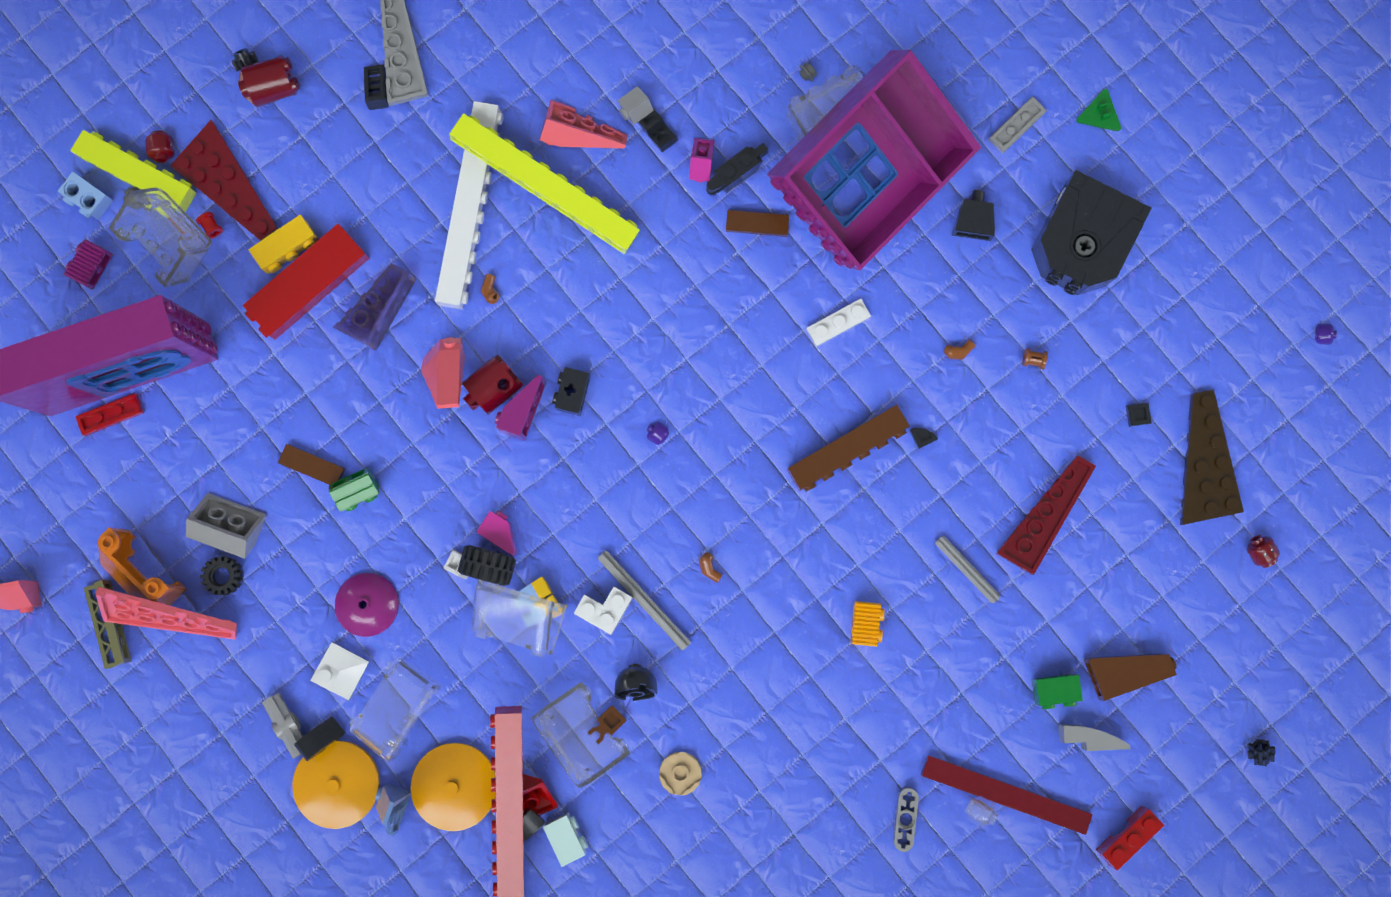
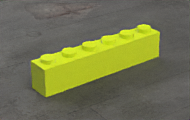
[70,130,197,214]

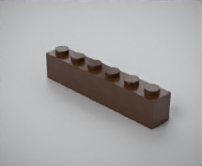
[787,405,910,492]

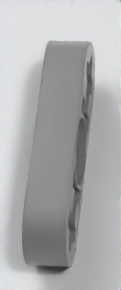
[893,787,919,852]

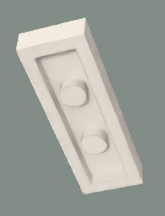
[806,299,871,347]

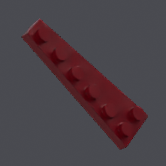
[996,455,1096,575]

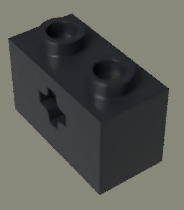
[552,367,591,416]

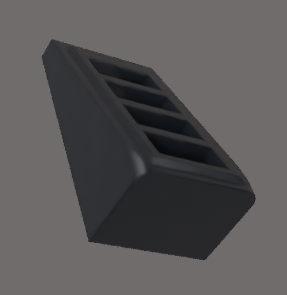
[364,64,389,110]

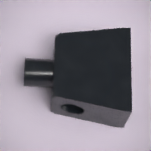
[952,190,995,241]

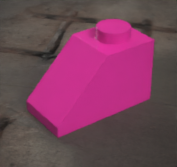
[689,138,715,182]
[476,510,517,556]

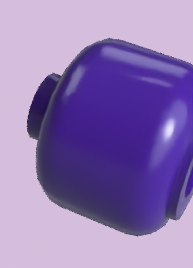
[1315,324,1337,345]
[646,422,669,445]

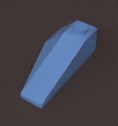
[375,783,411,836]

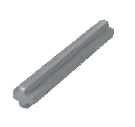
[935,536,1000,603]

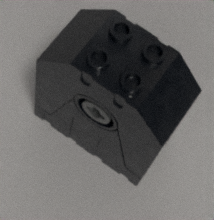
[1031,170,1152,295]

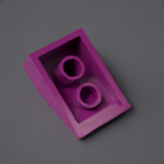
[495,375,546,441]

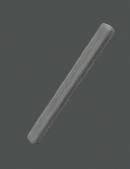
[598,551,691,650]

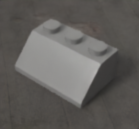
[186,493,266,559]

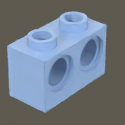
[58,172,113,220]

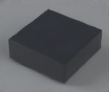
[1126,403,1152,427]

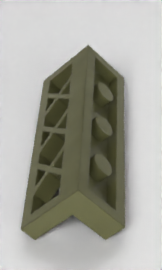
[84,580,132,669]

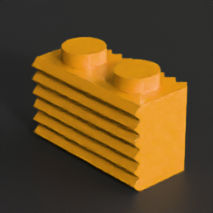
[850,601,885,647]

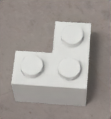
[574,587,633,635]

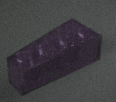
[333,263,416,351]

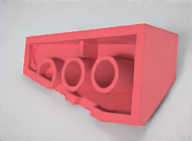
[540,100,627,148]
[421,337,465,409]
[0,580,42,614]

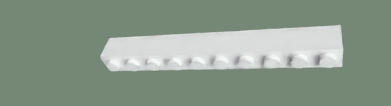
[435,101,503,310]

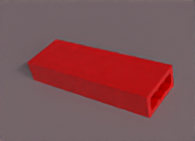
[242,224,370,340]

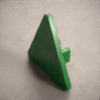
[1076,89,1121,132]

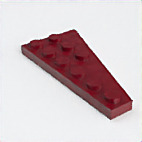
[170,120,278,241]

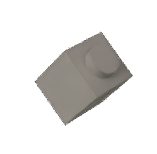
[618,86,654,125]

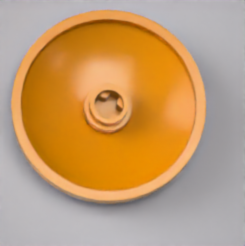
[292,740,380,829]
[411,743,496,831]

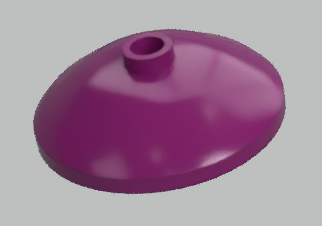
[335,573,399,637]

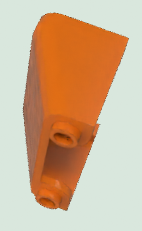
[98,527,187,606]

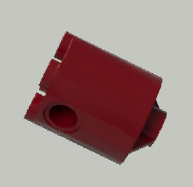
[238,55,300,108]
[462,354,523,415]

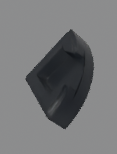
[909,428,938,449]

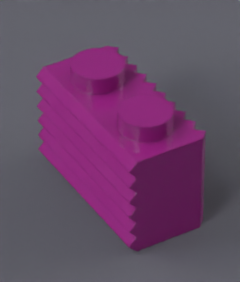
[64,239,113,290]

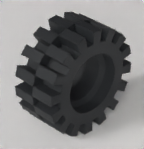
[200,557,244,595]

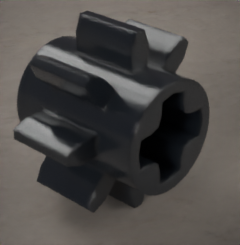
[231,48,258,71]
[1247,739,1276,767]

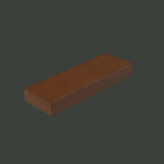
[726,210,789,237]
[278,444,345,485]

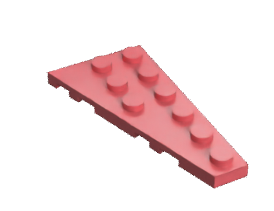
[96,587,238,640]

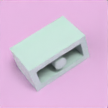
[543,813,588,867]

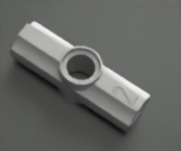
[262,693,304,759]

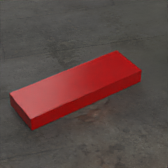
[75,393,144,436]

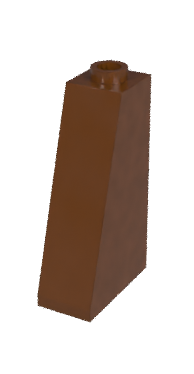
[1083,654,1177,701]

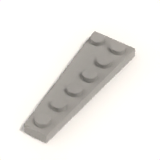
[380,0,429,106]

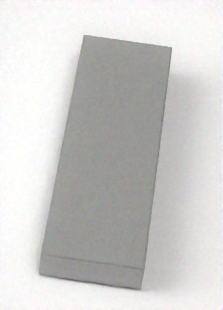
[988,96,1047,154]

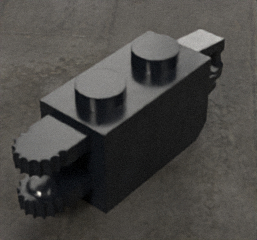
[706,143,768,196]

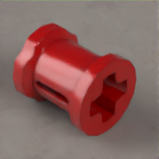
[196,212,223,239]

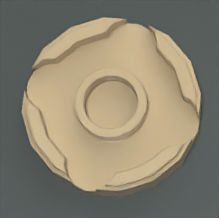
[659,752,702,795]

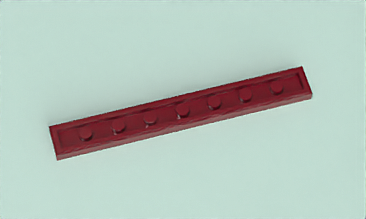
[921,755,1093,835]

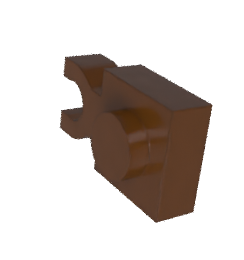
[587,705,627,745]

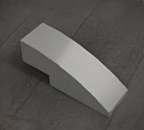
[1058,724,1130,751]

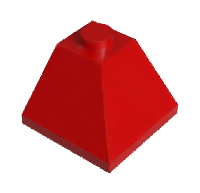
[523,774,558,815]

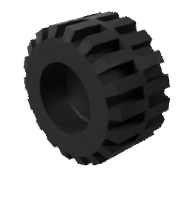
[457,545,516,586]

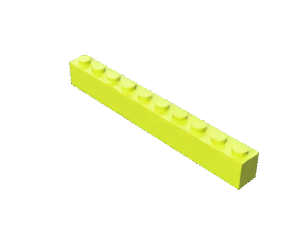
[449,113,640,255]

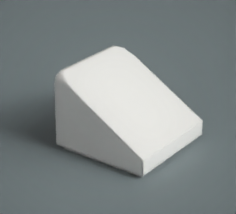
[443,550,468,579]

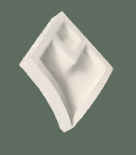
[310,642,369,700]

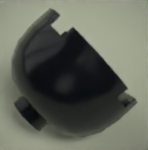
[614,664,658,701]

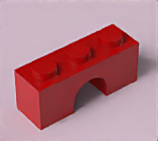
[1096,806,1165,871]

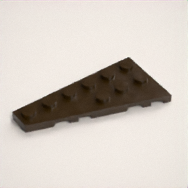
[1180,389,1244,525]

